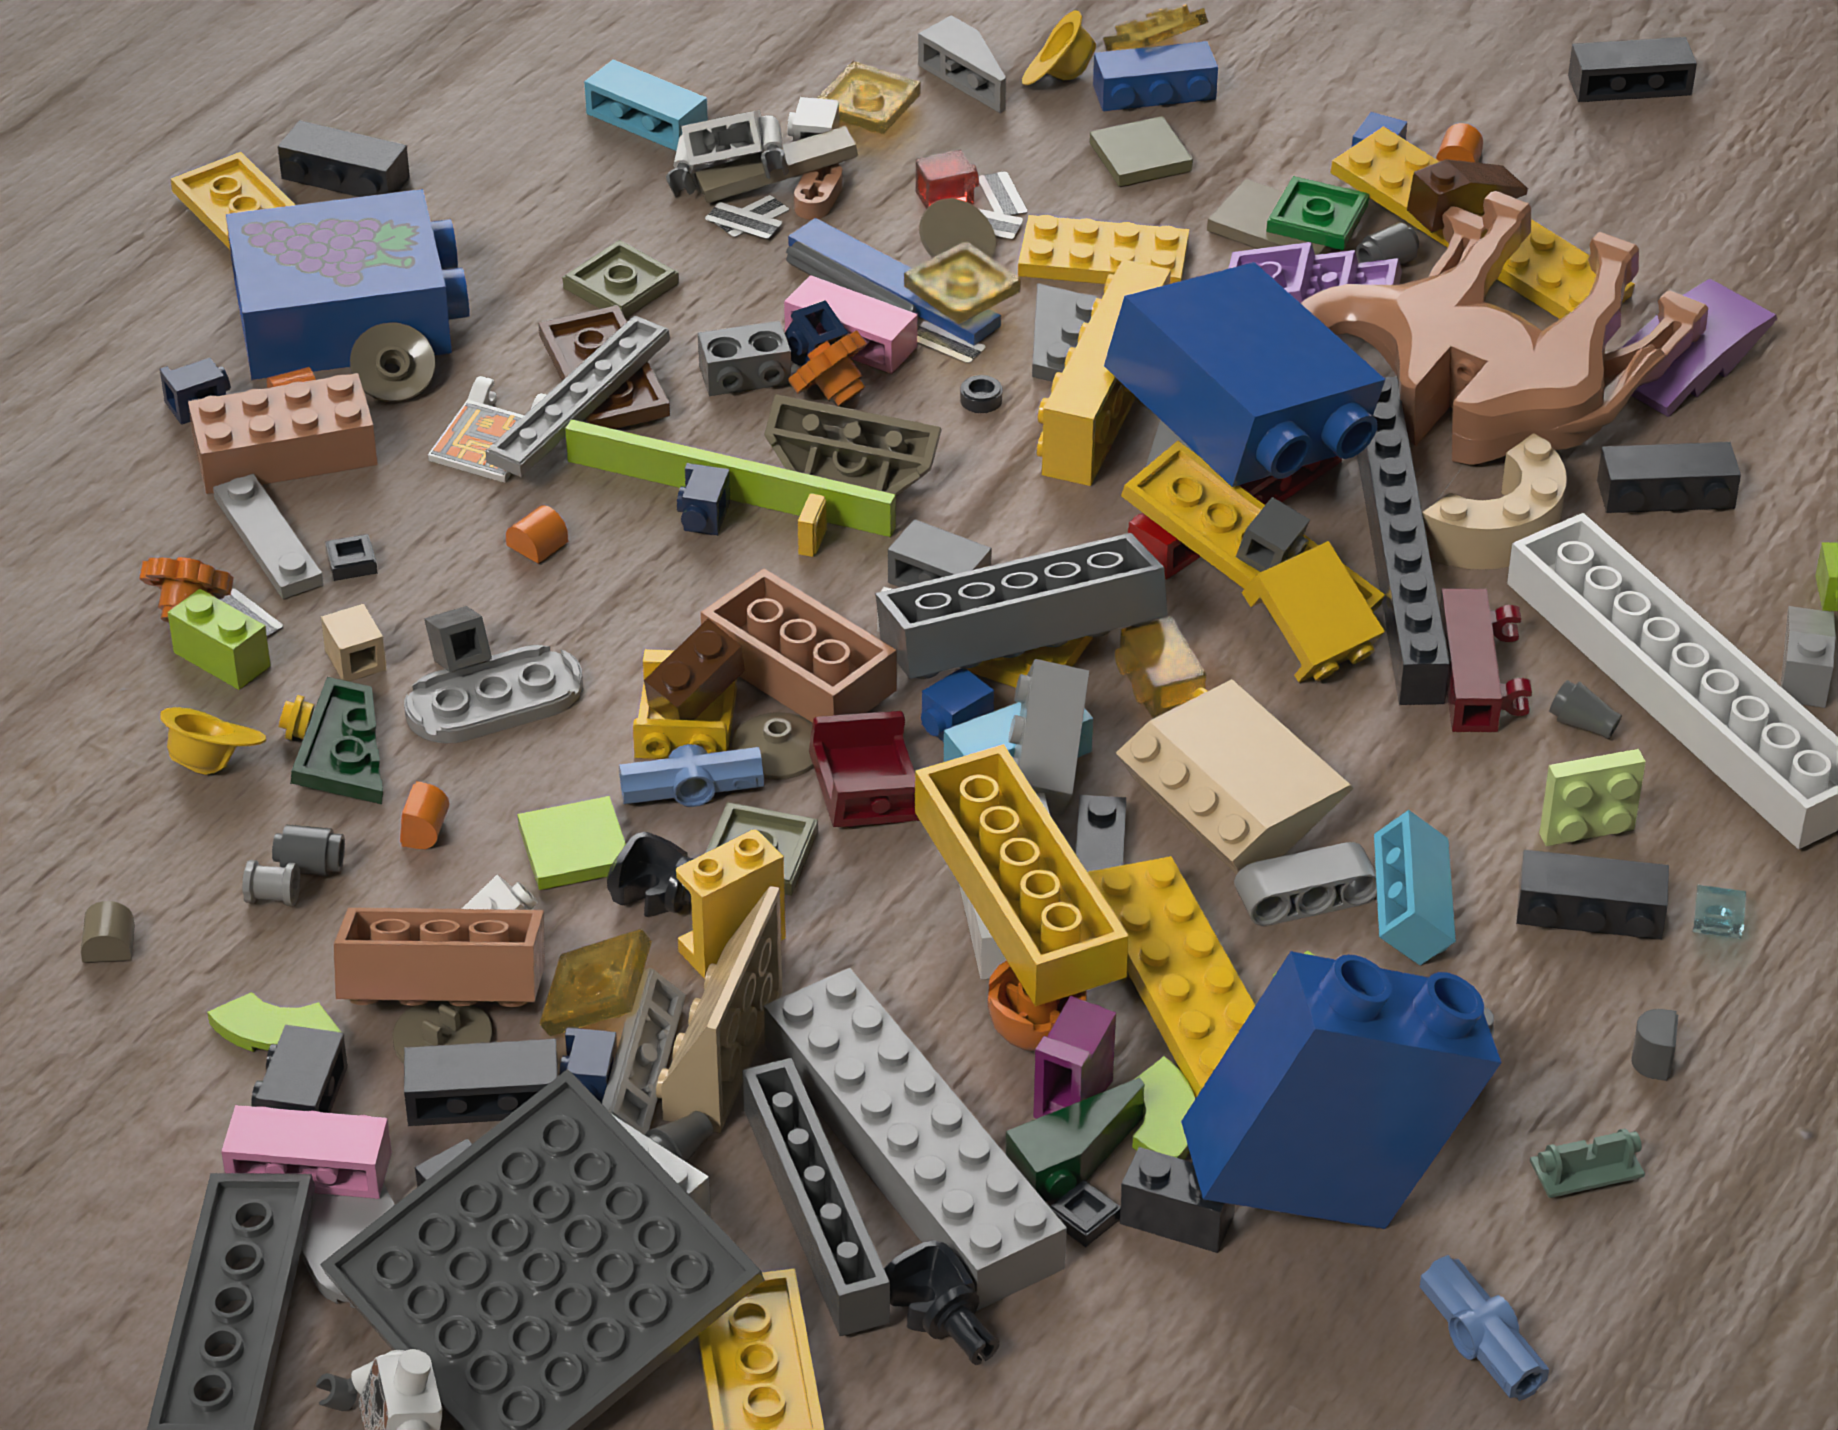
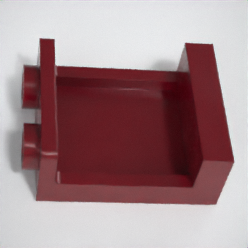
[809,711,920,827]

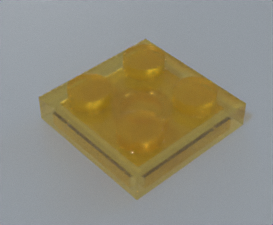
[1103,4,1209,51]
[816,61,921,134]
[904,241,1021,324]
[539,929,652,1037]

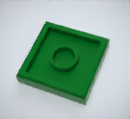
[1266,176,1369,250]

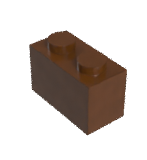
[644,619,745,720]

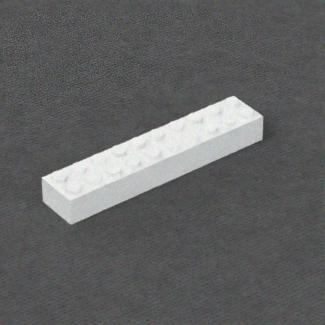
[1507,513,1838,849]

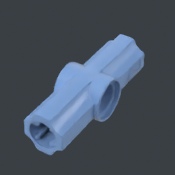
[619,744,764,807]
[1419,1255,1549,1401]

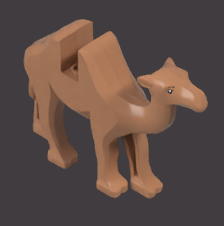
[1301,191,1709,465]

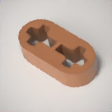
[794,163,843,220]

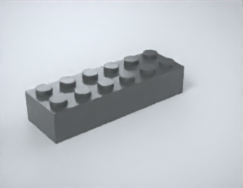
[875,533,1168,679]

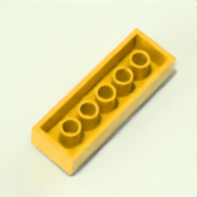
[1037,259,1171,486]
[915,744,1128,1007]

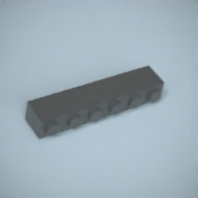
[743,1058,890,1336]

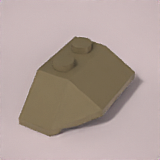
[764,394,942,496]

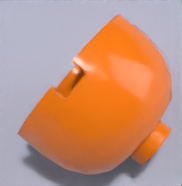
[988,961,1087,1051]

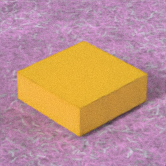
[798,494,827,557]

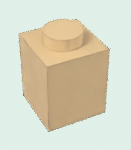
[321,604,387,682]

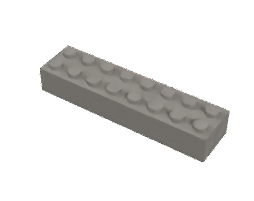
[764,968,1067,1311]

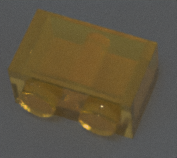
[1115,617,1206,719]

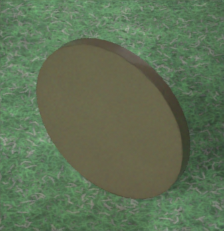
[919,198,996,273]
[392,1001,492,1063]

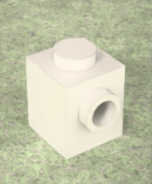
[788,97,840,142]

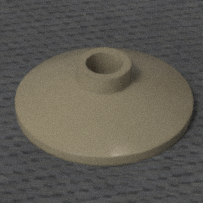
[350,322,435,402]
[732,712,814,780]

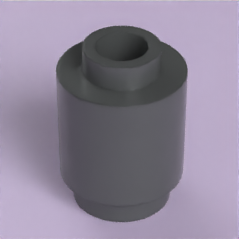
[1356,222,1419,266]
[272,824,345,876]

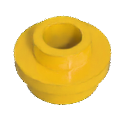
[278,695,315,741]

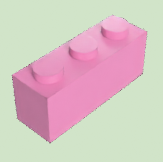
[784,275,917,374]
[221,1105,392,1199]

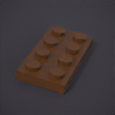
[538,305,670,429]

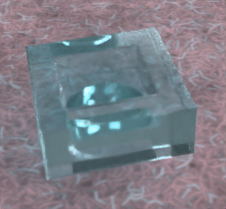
[1692,885,1746,939]

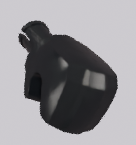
[607,832,693,917]
[884,1240,1000,1365]

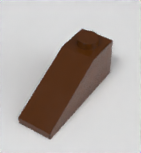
[1407,159,1528,233]

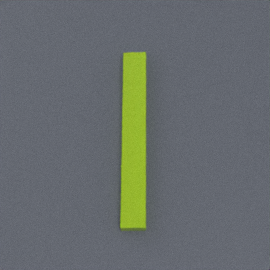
[565,419,896,537]

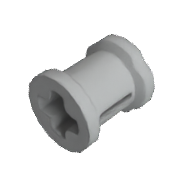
[242,860,300,906]

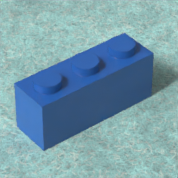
[1093,41,1218,111]

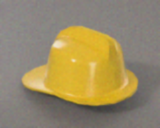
[1022,10,1096,85]
[160,707,266,775]

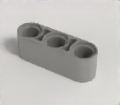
[1234,842,1377,926]

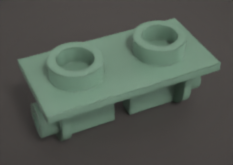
[1530,1128,1645,1198]

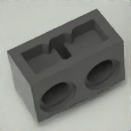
[698,321,791,396]

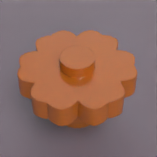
[788,330,867,407]
[139,557,234,623]

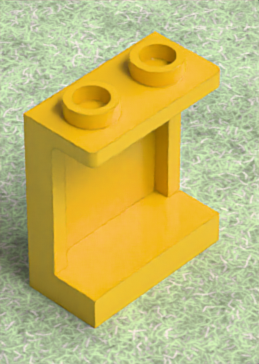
[1242,541,1385,683]
[633,649,737,759]
[676,830,786,979]

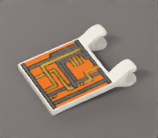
[428,376,546,483]

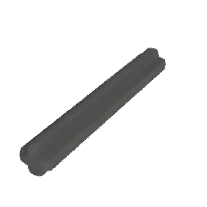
[786,241,916,313]

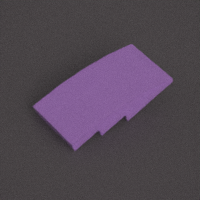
[1228,242,1402,303]
[1622,279,1777,417]

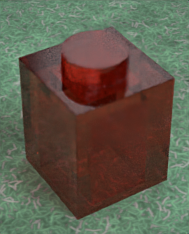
[915,149,979,209]

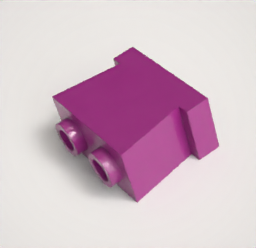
[1033,996,1116,1119]

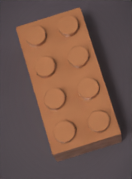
[188,373,378,494]
[700,568,897,723]
[334,908,545,1007]

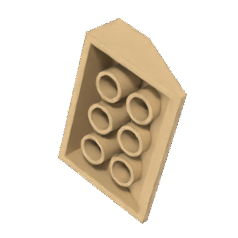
[1116,679,1353,874]
[656,886,782,1133]

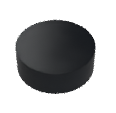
[960,375,1003,413]

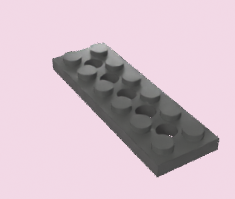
[147,1173,316,1430]

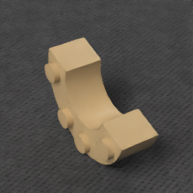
[1422,433,1567,570]

